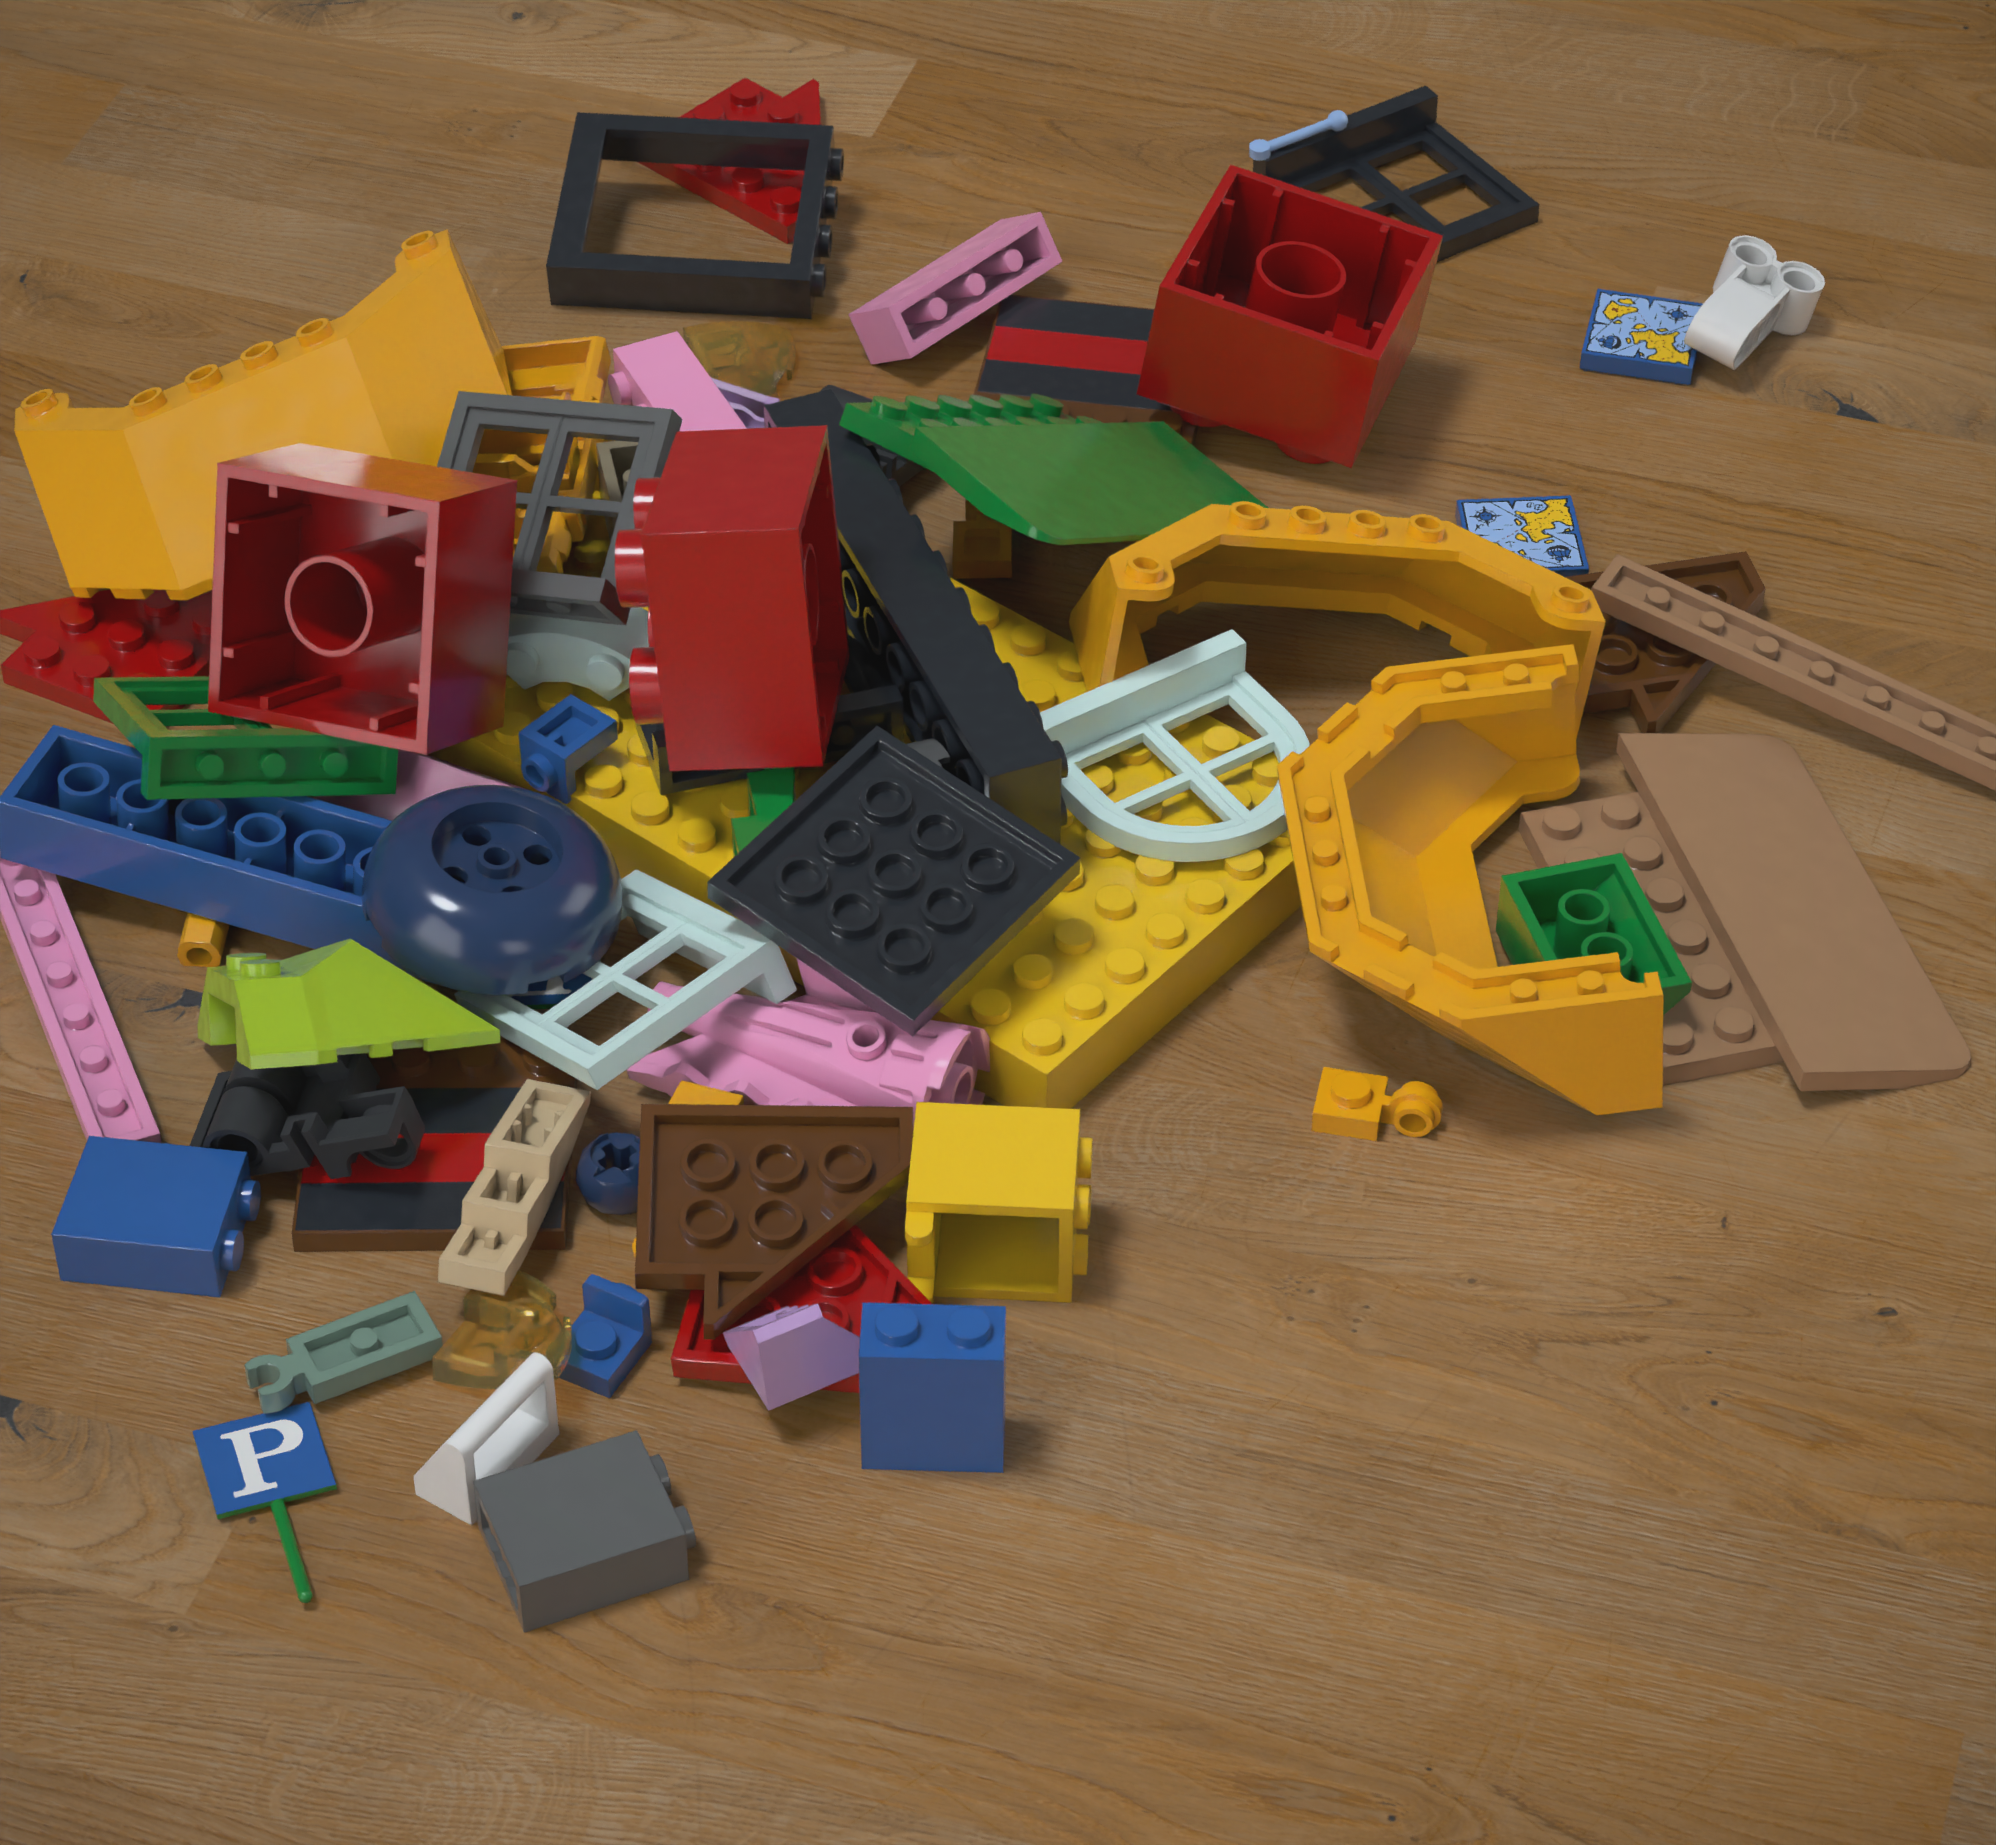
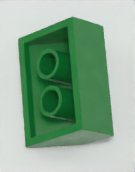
[1496,853,1692,1015]

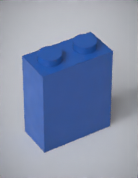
[51,1136,261,1298]
[859,1303,1006,1473]

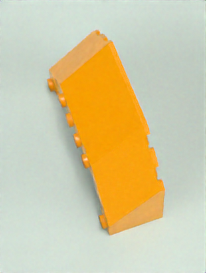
[14,229,512,600]
[1069,501,1606,738]
[1277,644,1664,1115]

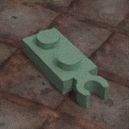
[244,1291,444,1413]

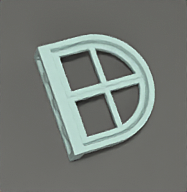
[1040,629,1310,862]

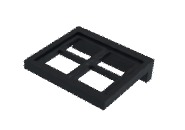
[1253,85,1540,262]

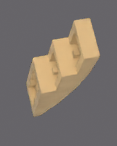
[438,1079,591,1295]

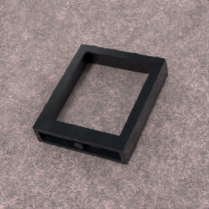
[546,112,844,319]

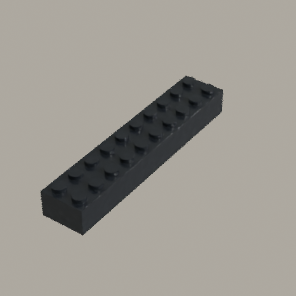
[764,389,1068,844]

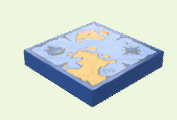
[1580,289,1703,385]
[1455,495,1589,577]

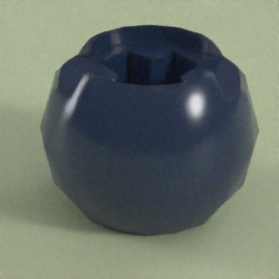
[576,1133,640,1215]

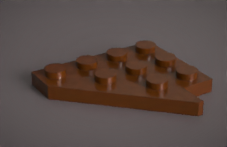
[1566,551,1765,733]
[635,1104,913,1339]

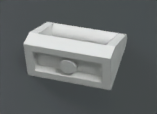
[413,1352,559,1526]

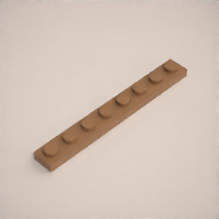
[1591,554,1996,791]

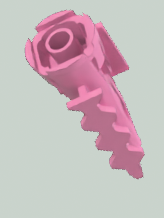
[627,959,990,1131]

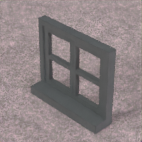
[437,391,683,625]

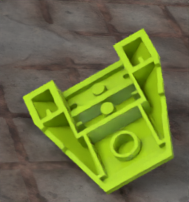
[197,938,500,1069]

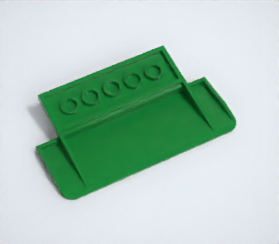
[839,394,1268,545]

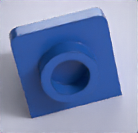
[519,694,618,804]
[548,1274,652,1399]

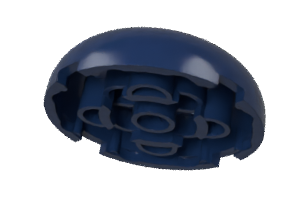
[362,785,623,995]

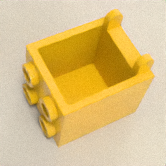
[905,1102,1093,1304]

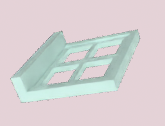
[454,869,797,1090]

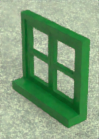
[93,676,398,800]

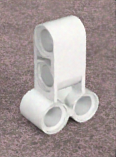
[1684,235,1825,370]

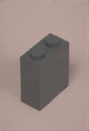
[473,1430,696,1633]

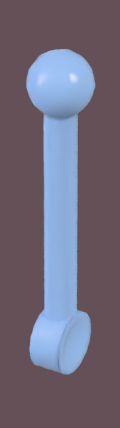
[1249,110,1348,161]

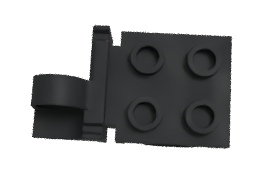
[189,1053,425,1179]

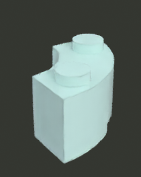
[507,607,649,701]

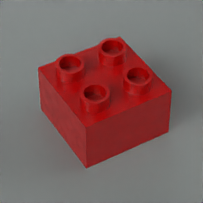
[1137,164,1443,468]
[615,425,850,771]
[208,443,517,755]

